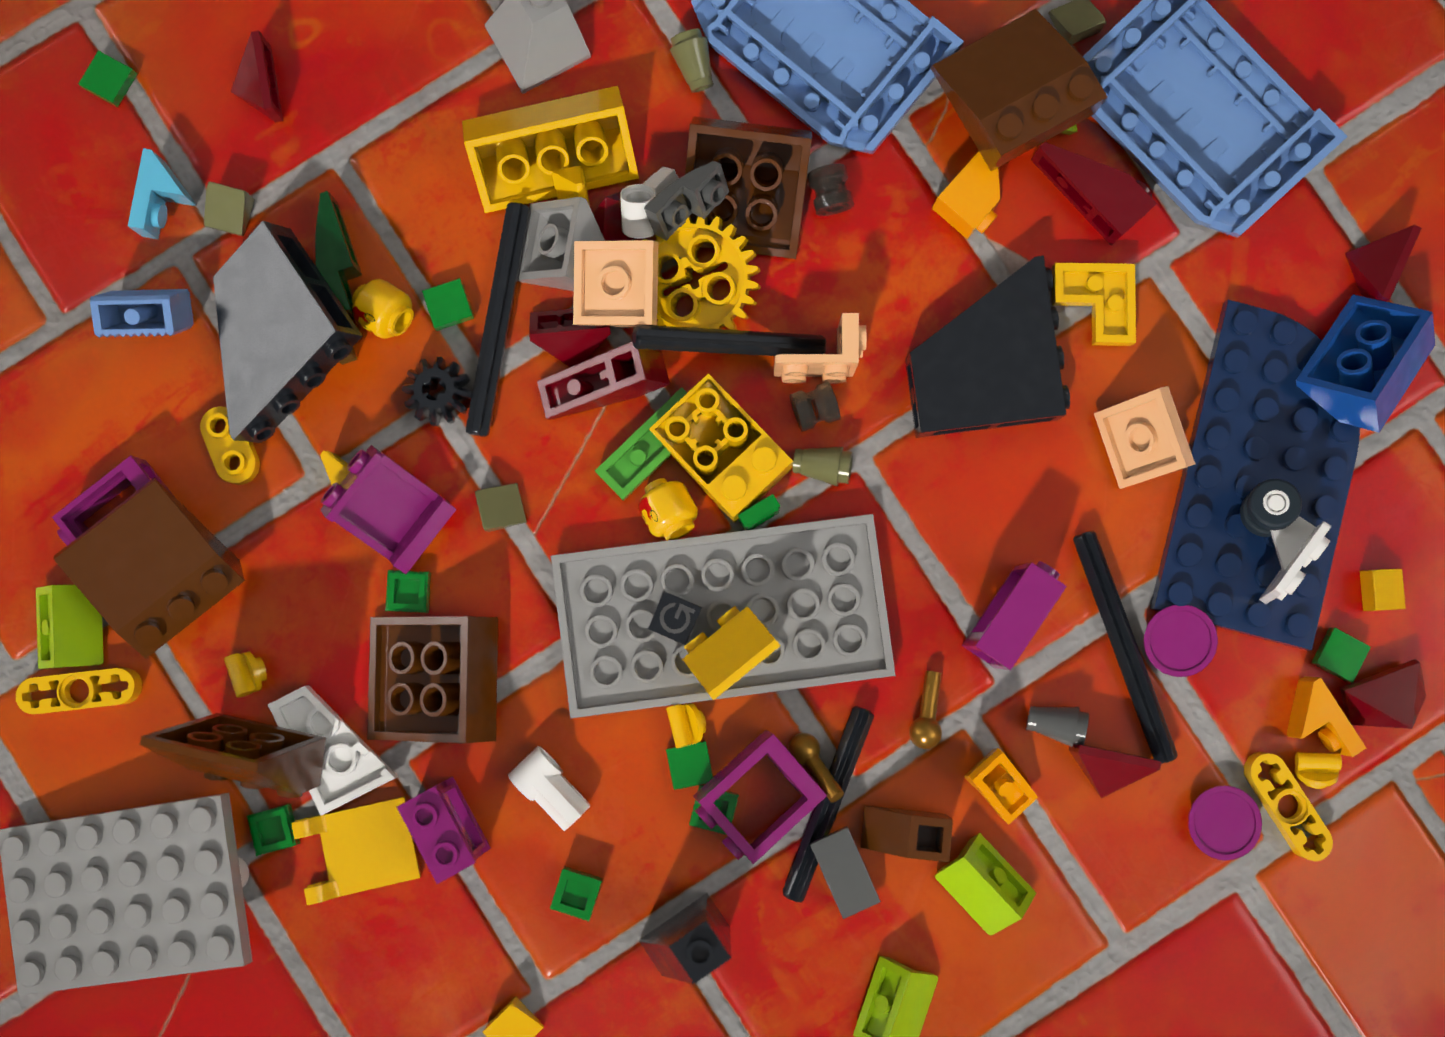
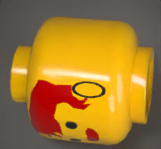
[352,279,414,339]
[638,478,698,541]

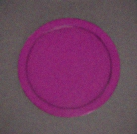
[1144,605,1218,677]
[1188,786,1262,860]

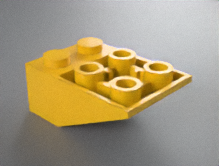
[649,373,793,523]

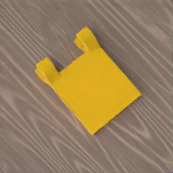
[291,796,421,905]

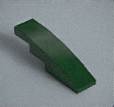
[315,191,362,365]

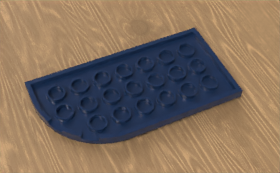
[1150,300,1360,650]

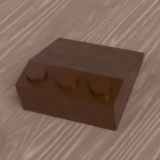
[931,9,1108,171]
[685,117,812,259]
[54,477,245,658]
[367,616,498,743]
[140,713,326,798]

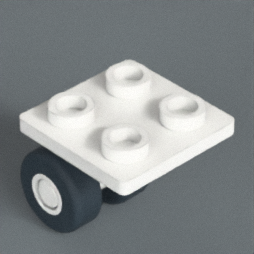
[1240,479,1331,604]

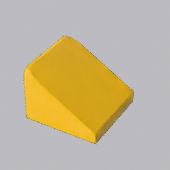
[552,166,590,206]
[320,450,350,485]
[1360,569,1406,611]
[482,996,544,1037]

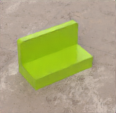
[36,585,104,669]
[935,833,1037,935]
[853,956,938,1037]

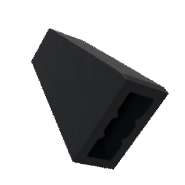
[639,893,732,984]

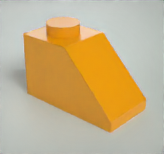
[932,151,1001,239]

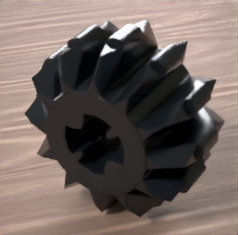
[402,357,472,426]

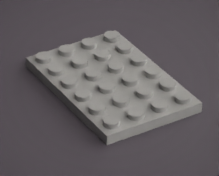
[0,793,253,996]

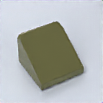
[1048,0,1106,45]
[204,182,255,237]
[475,483,527,532]

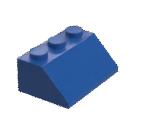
[1295,295,1435,433]

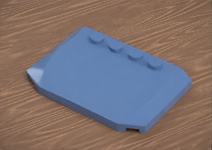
[691,0,964,154]
[1083,0,1348,237]

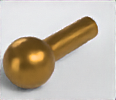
[909,671,942,749]
[788,733,844,802]

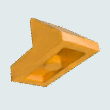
[1287,676,1366,757]
[964,748,1038,825]

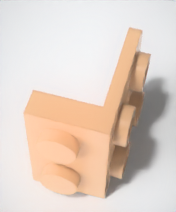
[774,313,867,383]

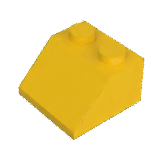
[682,606,781,700]

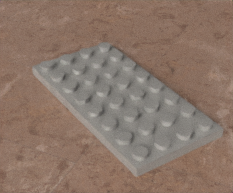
[551,514,896,718]

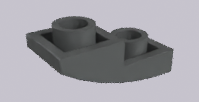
[644,161,730,241]
[810,826,881,919]

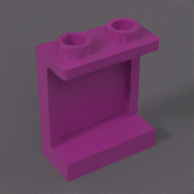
[320,445,456,574]

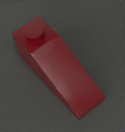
[1031,142,1157,246]
[537,342,670,420]

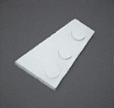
[268,685,398,816]

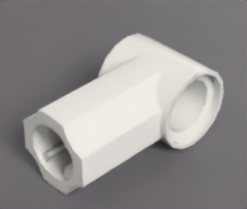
[620,167,679,239]
[508,746,591,831]

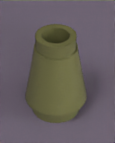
[670,29,714,93]
[793,447,853,487]

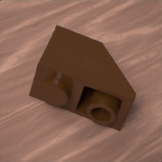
[860,805,953,862]

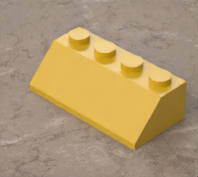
[462,86,639,213]

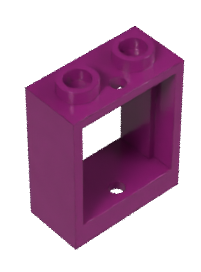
[52,456,174,545]
[962,561,1067,670]
[693,730,827,864]

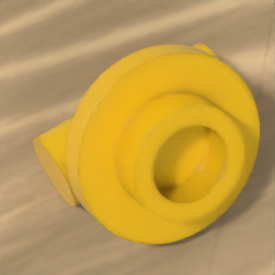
[224,651,267,698]
[666,703,706,748]
[1295,752,1342,789]

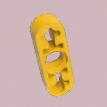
[16,668,142,714]
[1244,752,1333,861]

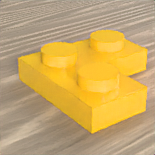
[1052,263,1136,346]

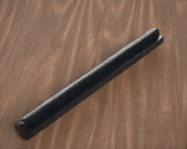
[466,202,530,437]
[1073,531,1178,764]

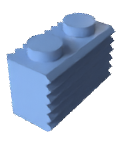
[90,289,194,338]

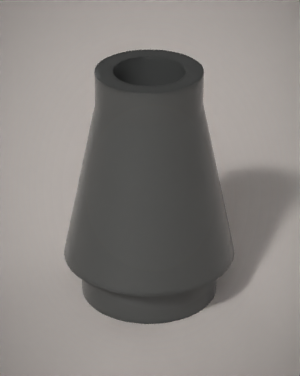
[1026,706,1089,747]

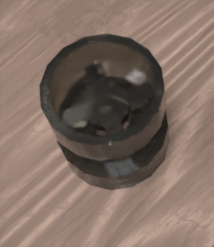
[807,163,854,216]
[789,382,841,432]

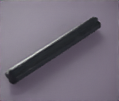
[632,325,826,356]
[783,706,874,903]

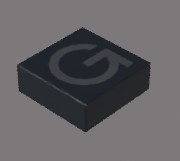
[648,591,702,645]

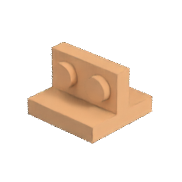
[573,240,658,328]
[1094,386,1195,489]

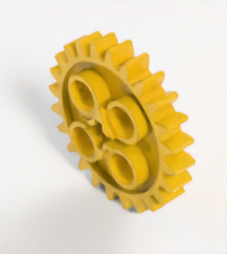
[642,216,761,330]

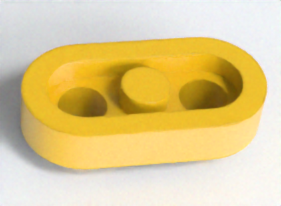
[200,406,260,485]

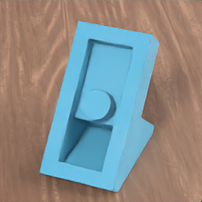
[128,148,196,239]

